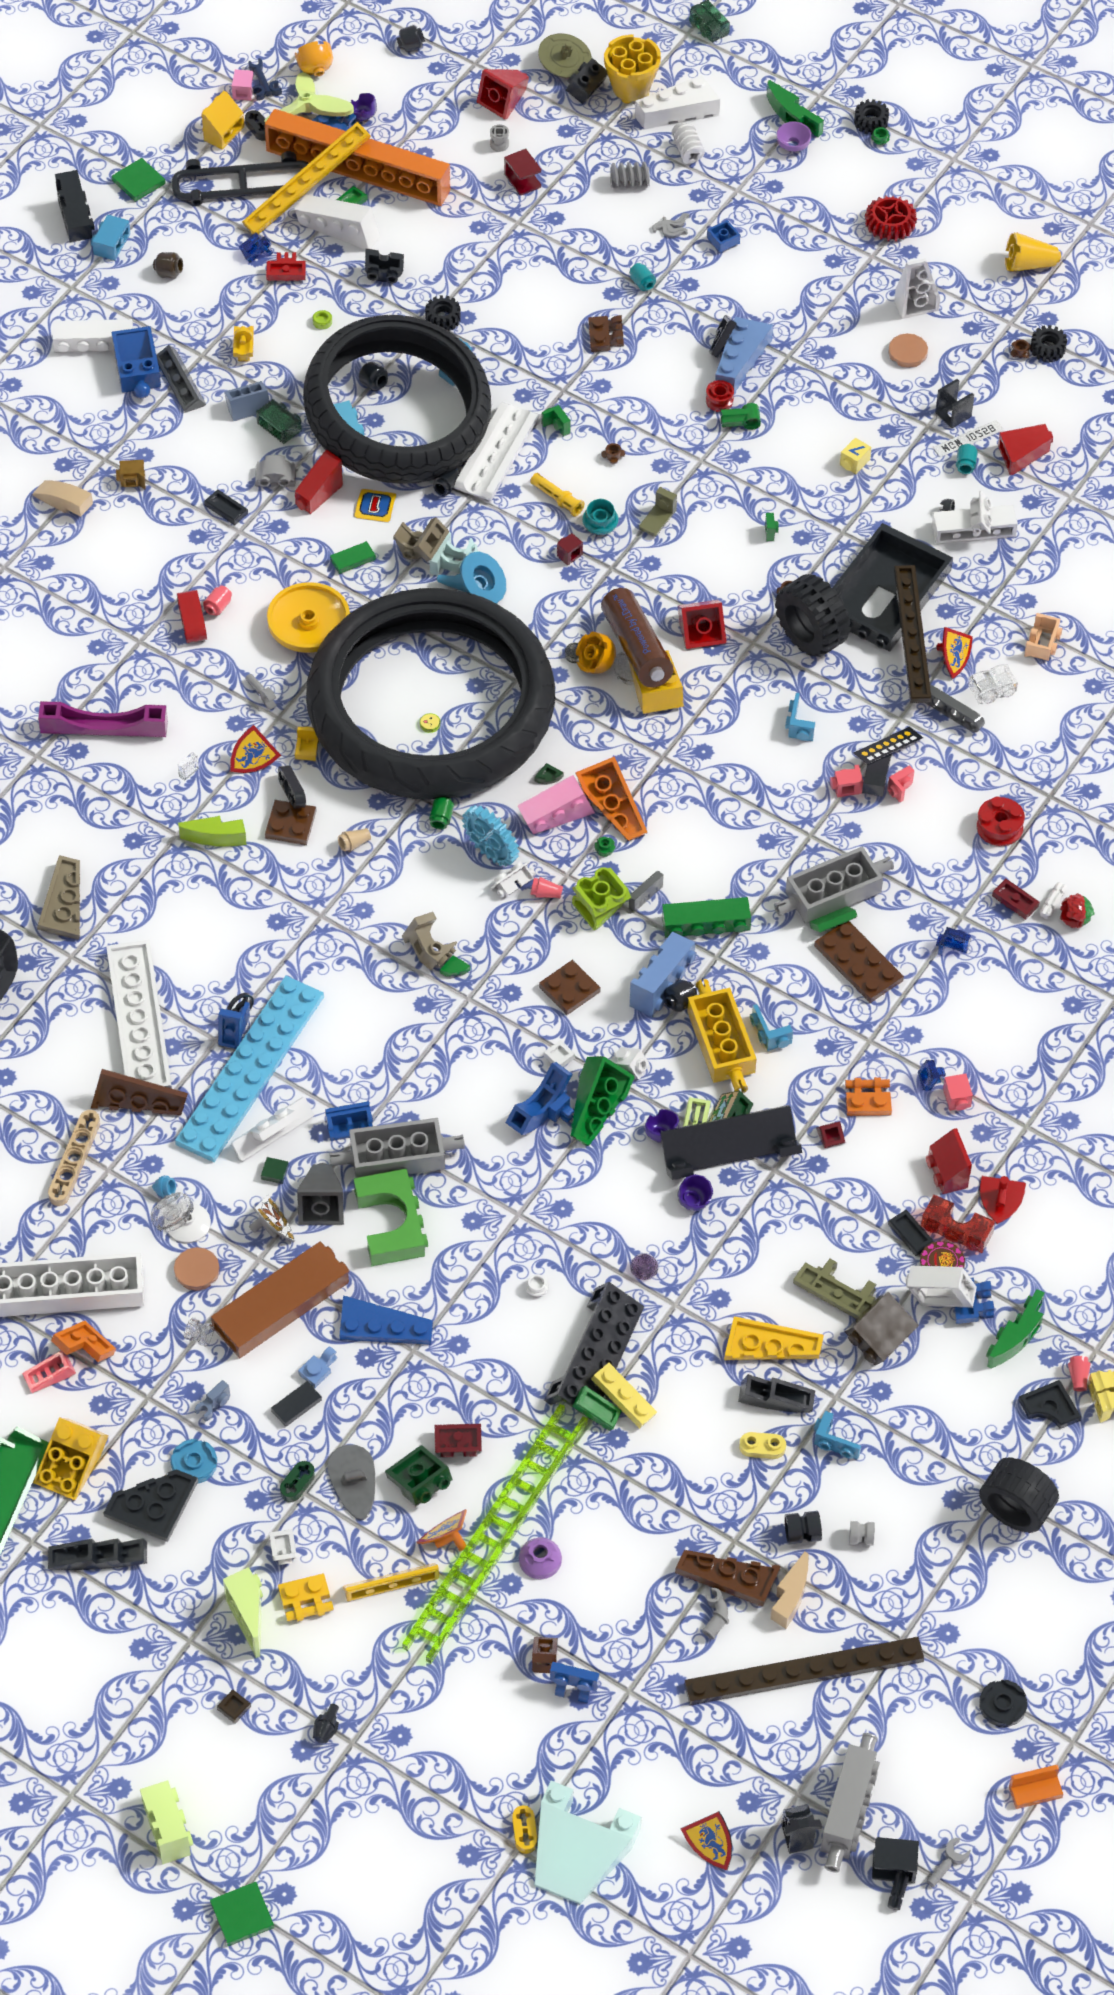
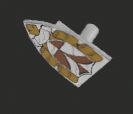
[249,1195,295,1242]

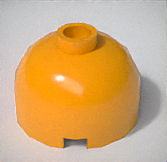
[295,41,333,76]
[576,631,616,674]

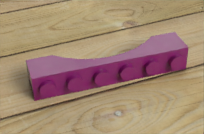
[38,701,168,737]

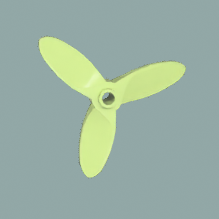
[264,72,354,122]

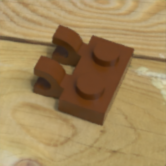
[588,315,624,352]

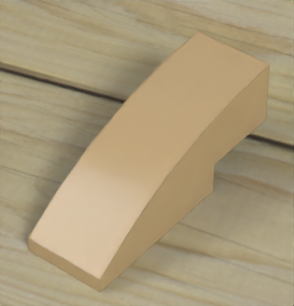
[32,480,93,517]
[771,1551,809,1629]

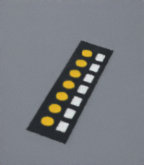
[853,726,924,764]

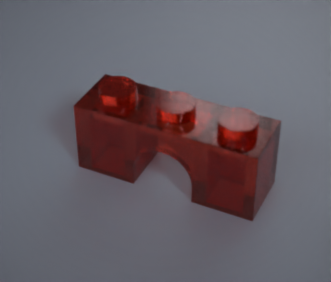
[921,1195,996,1253]

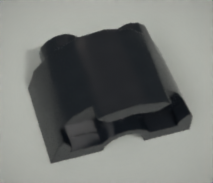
[365,249,404,283]

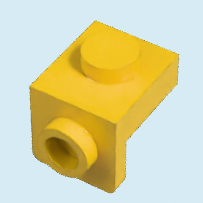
[295,726,319,761]

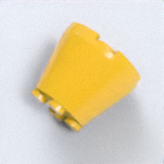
[604,34,661,104]

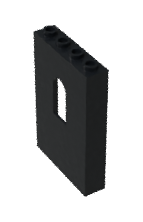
[832,523,953,652]

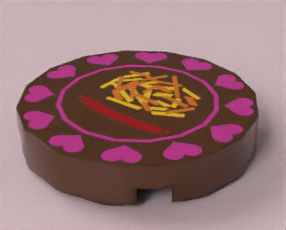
[920,1241,965,1268]

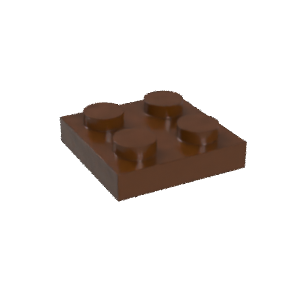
[265,800,317,845]
[539,959,601,1015]

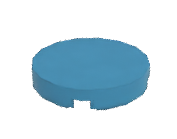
[170,1439,218,1484]

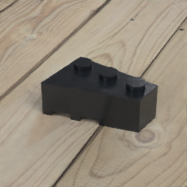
[55,170,95,242]

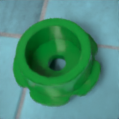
[871,127,890,145]
[594,837,615,857]

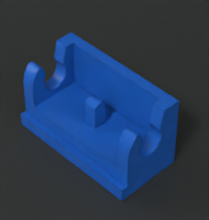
[325,1101,373,1141]

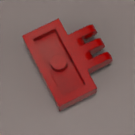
[266,252,306,281]

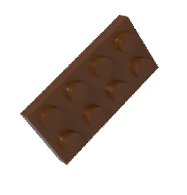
[814,921,904,1003]

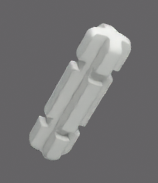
[1039,882,1067,919]

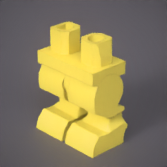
[1087,1370,1114,1423]

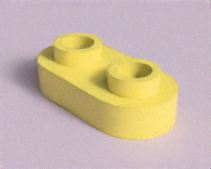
[739,1432,786,1459]

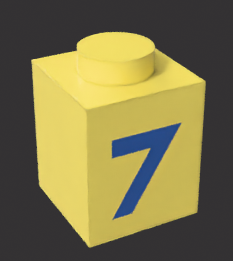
[840,438,871,474]

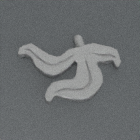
[652,213,690,238]

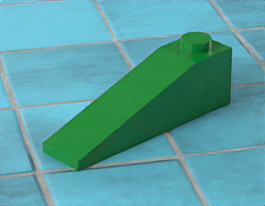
[570,1056,635,1146]

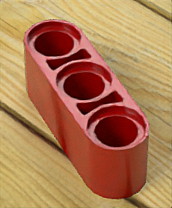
[177,590,207,643]

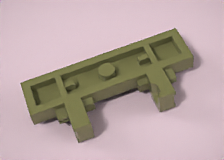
[793,1258,877,1319]

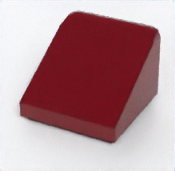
[816,1121,846,1148]

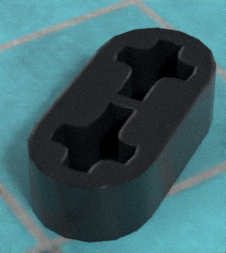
[245,110,266,141]

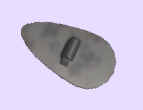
[328,1445,375,1520]

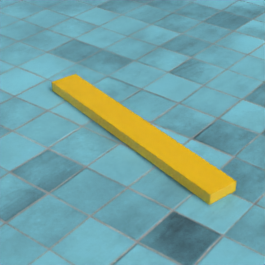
[242,122,371,237]

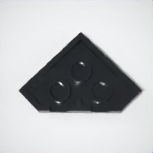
[103,1469,198,1542]

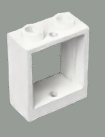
[906,1266,977,1308]

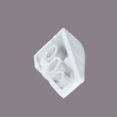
[894,258,940,319]

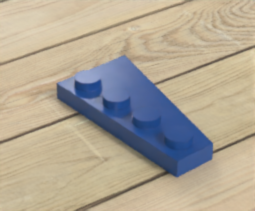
[339,1295,433,1345]

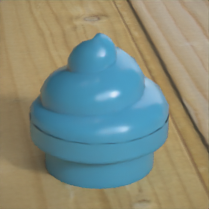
[152,1175,176,1198]

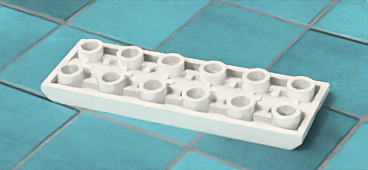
[454,402,540,501]

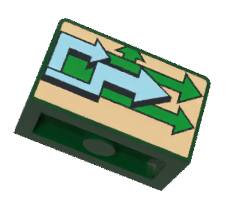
[709,1090,753,1121]

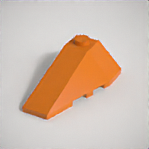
[575,756,648,841]

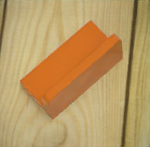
[1009,1765,1064,1809]

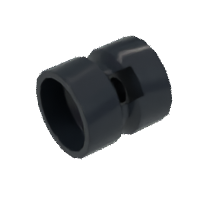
[784,1510,822,1545]

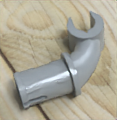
[702,1588,729,1640]

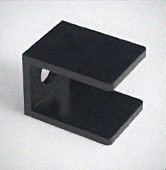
[935,379,974,428]
[872,1837,919,1883]

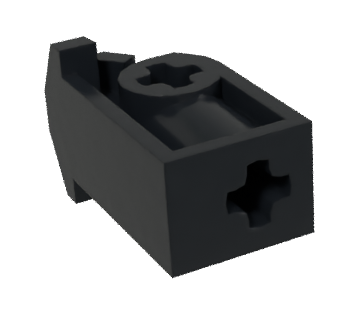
[781,1804,822,1854]

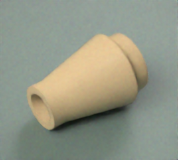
[338,828,371,852]

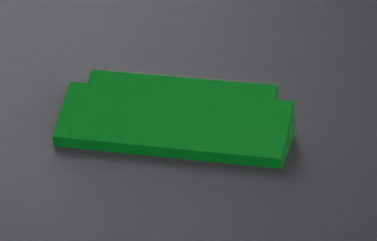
[0,1426,49,1555]

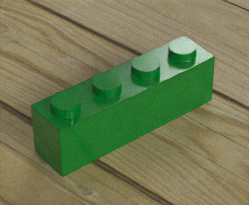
[662,897,751,938]

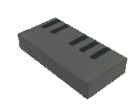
[629,871,664,912]

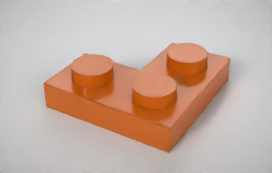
[51,1321,116,1362]

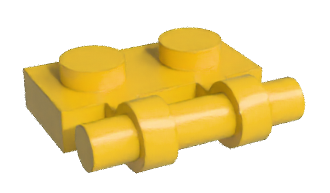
[278,1573,334,1622]

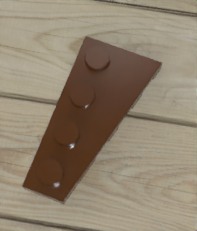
[91,1069,188,1115]
[675,1550,781,1607]

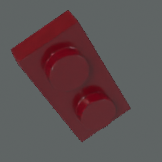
[992,878,1040,920]

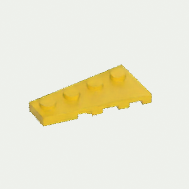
[724,1316,824,1360]

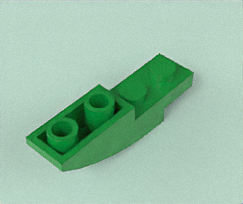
[766,80,824,137]
[986,1289,1045,1369]

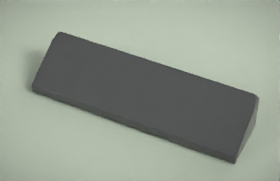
[156,345,206,413]

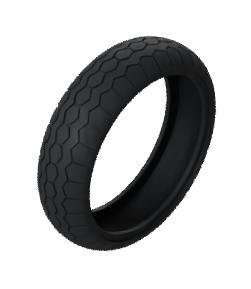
[303,315,491,484]

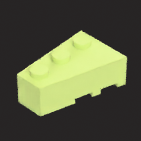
[140,1780,193,1864]

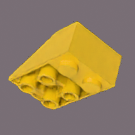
[628,650,684,714]
[33,1417,109,1500]

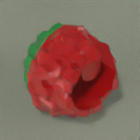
[1060,893,1095,928]

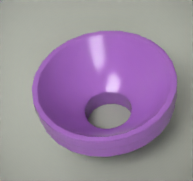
[777,122,811,152]
[519,1537,562,1579]

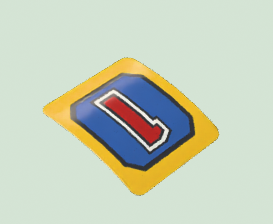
[354,489,396,522]

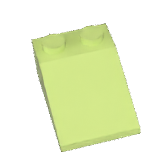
[223,1567,263,1658]

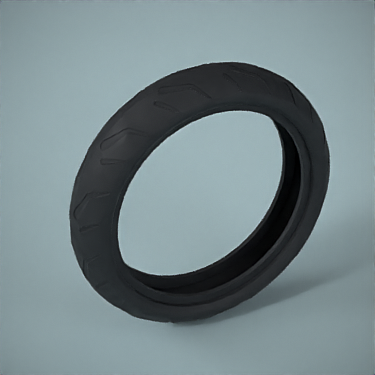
[306,588,555,800]

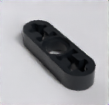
[278,765,306,809]

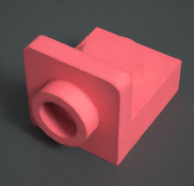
[887,765,915,802]

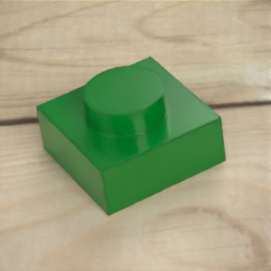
[765,513,779,542]

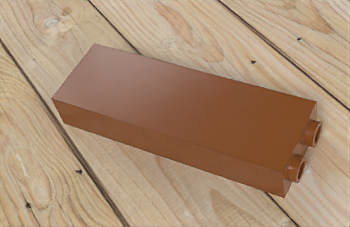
[211,1241,349,1359]

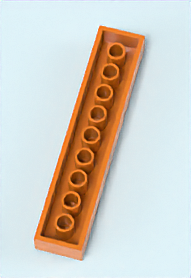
[265,109,450,206]

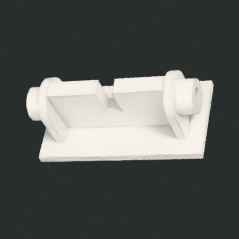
[970,491,992,534]
[491,860,536,898]

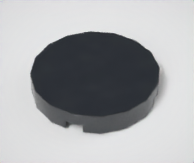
[979,1680,1028,1727]

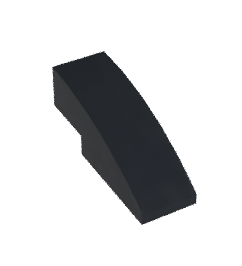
[862,753,892,797]
[738,1374,815,1413]

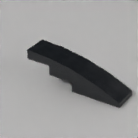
[48,1538,147,1570]

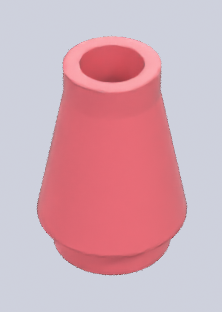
[530,877,563,899]
[1068,1356,1091,1392]

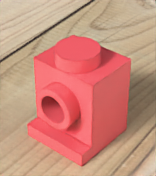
[830,764,863,797]

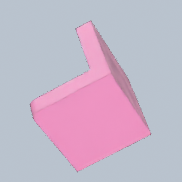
[232,69,254,101]

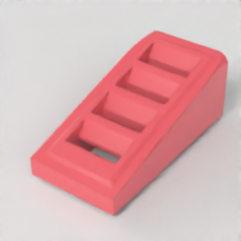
[22,1351,76,1393]

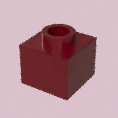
[557,533,583,565]

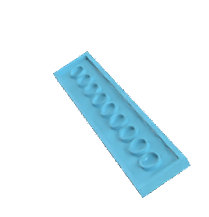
[175,976,324,1162]

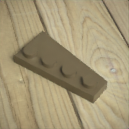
[37,855,80,940]

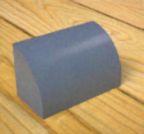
[224,381,271,421]

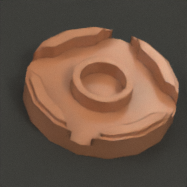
[888,333,928,368]
[174,1247,220,1291]

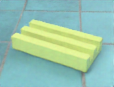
[683,1097,711,1127]

